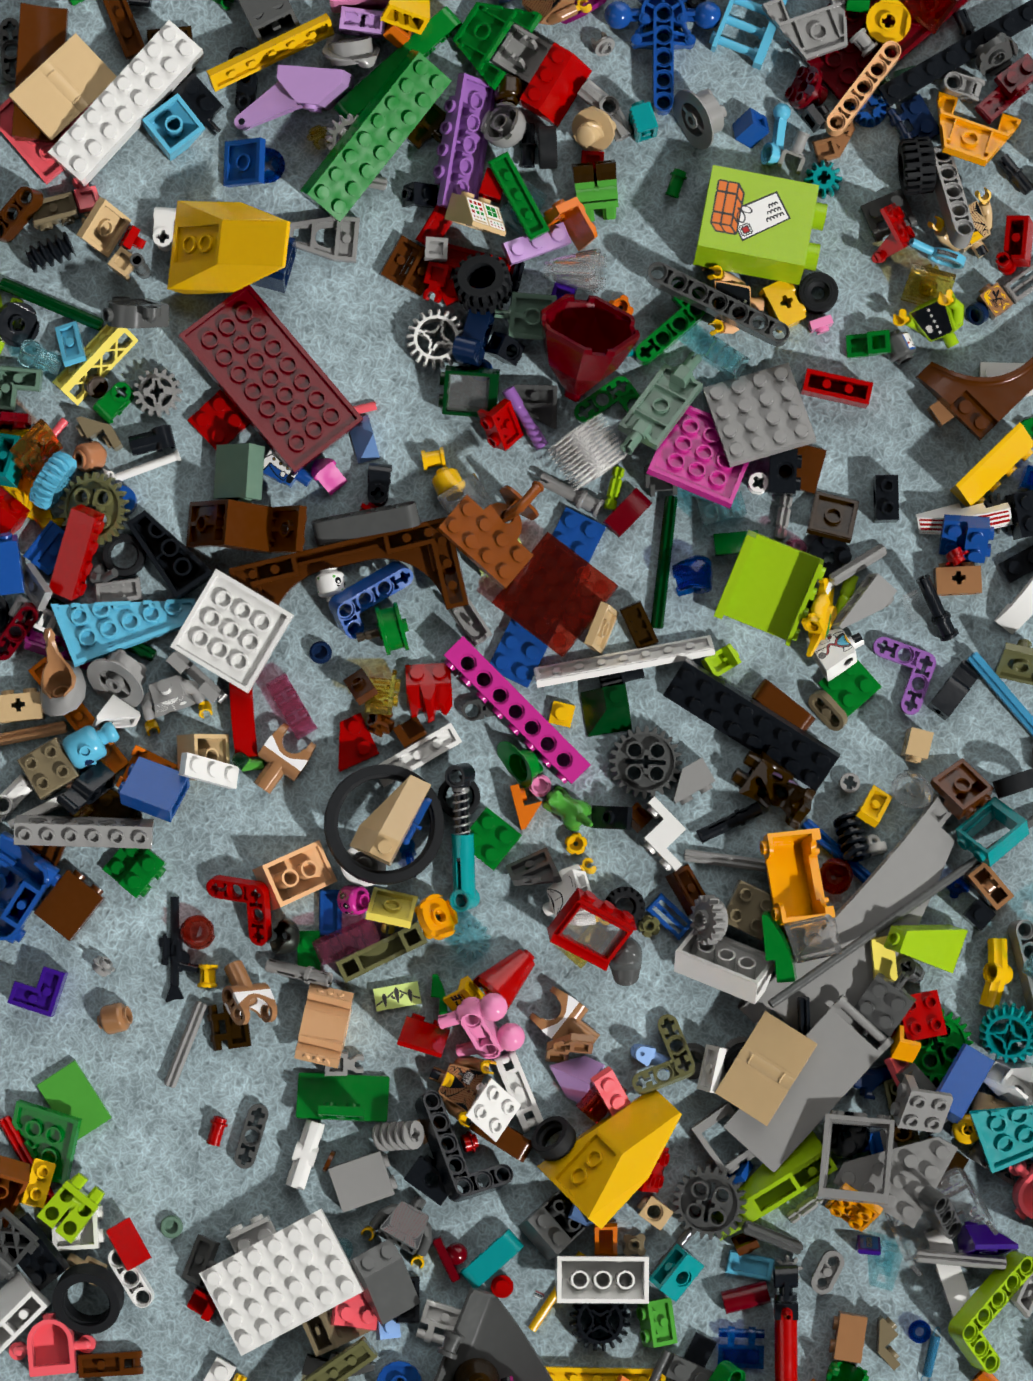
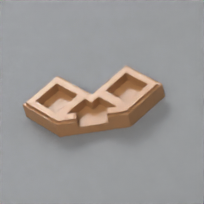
[812,108,855,164]
[545,1033,594,1063]

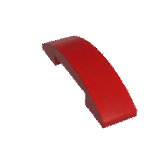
[229,682,258,758]

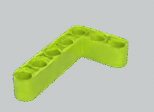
[948,1251,1033,1374]

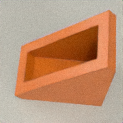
[594,1220,617,1256]

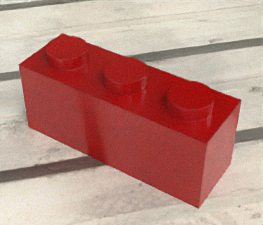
[800,368,873,409]

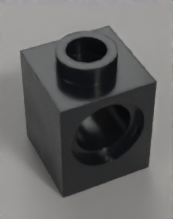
[484,331,525,366]

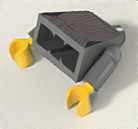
[361,1195,432,1269]

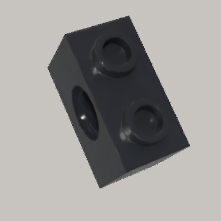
[768,449,802,497]
[873,475,899,523]
[404,1155,447,1206]

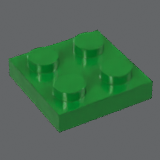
[818,659,882,717]
[469,807,522,871]

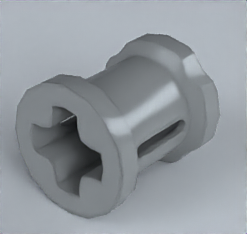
[849,28,879,58]

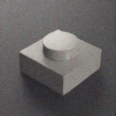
[424,236,448,262]

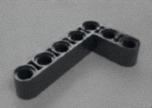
[415,1090,513,1202]

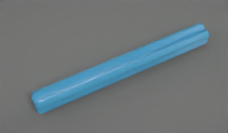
[967,652,1033,737]

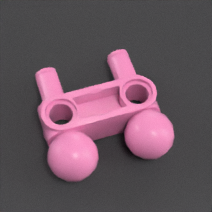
[438,993,525,1059]

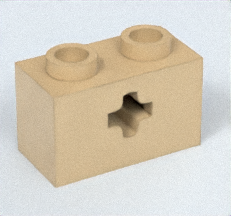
[0,688,45,724]
[900,727,934,764]

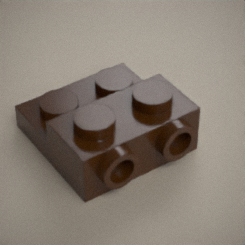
[930,758,994,820]

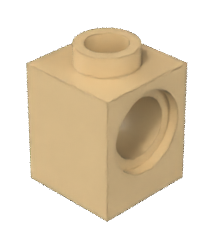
[637,1195,674,1231]

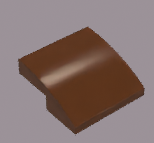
[379,235,439,296]

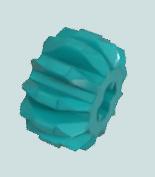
[804,160,842,199]

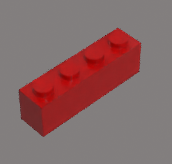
[49,504,105,601]

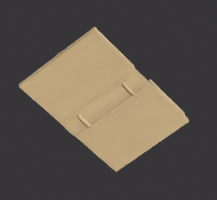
[8,33,117,141]
[715,1011,818,1126]

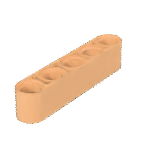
[825,41,901,136]

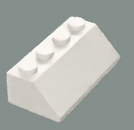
[674,929,775,1004]
[555,1256,649,1304]

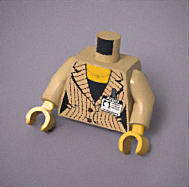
[927,187,993,259]

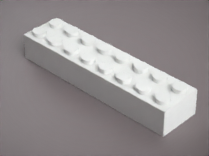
[48,20,205,187]

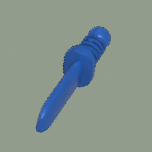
[402,797,432,845]

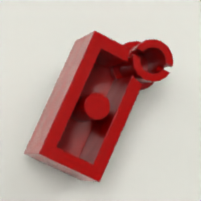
[996,215,1033,275]

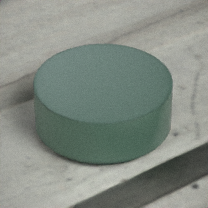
[160,1215,183,1238]

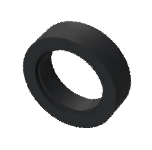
[52,1263,124,1334]

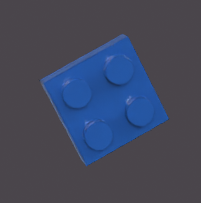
[223,137,266,187]

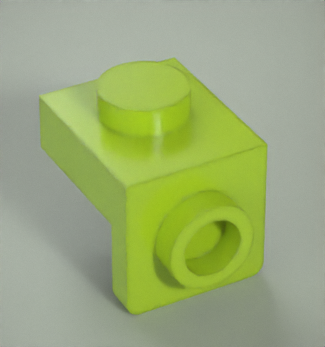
[701,643,741,677]

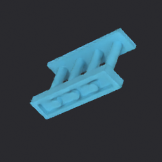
[709,0,788,70]

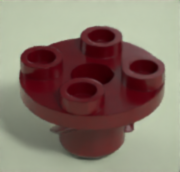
[785,66,828,109]

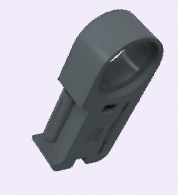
[462,695,505,721]

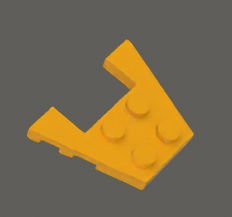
[936,91,1022,167]

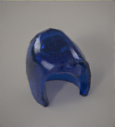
[672,555,713,596]

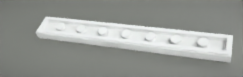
[534,635,715,688]

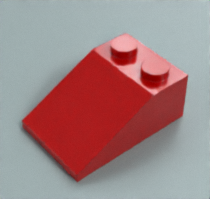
[397,1013,450,1058]

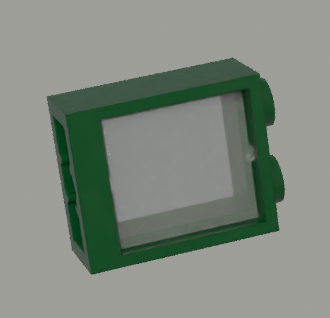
[438,365,500,417]

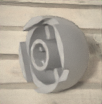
[481,101,527,148]

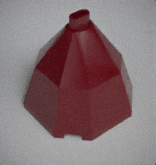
[540,294,640,402]

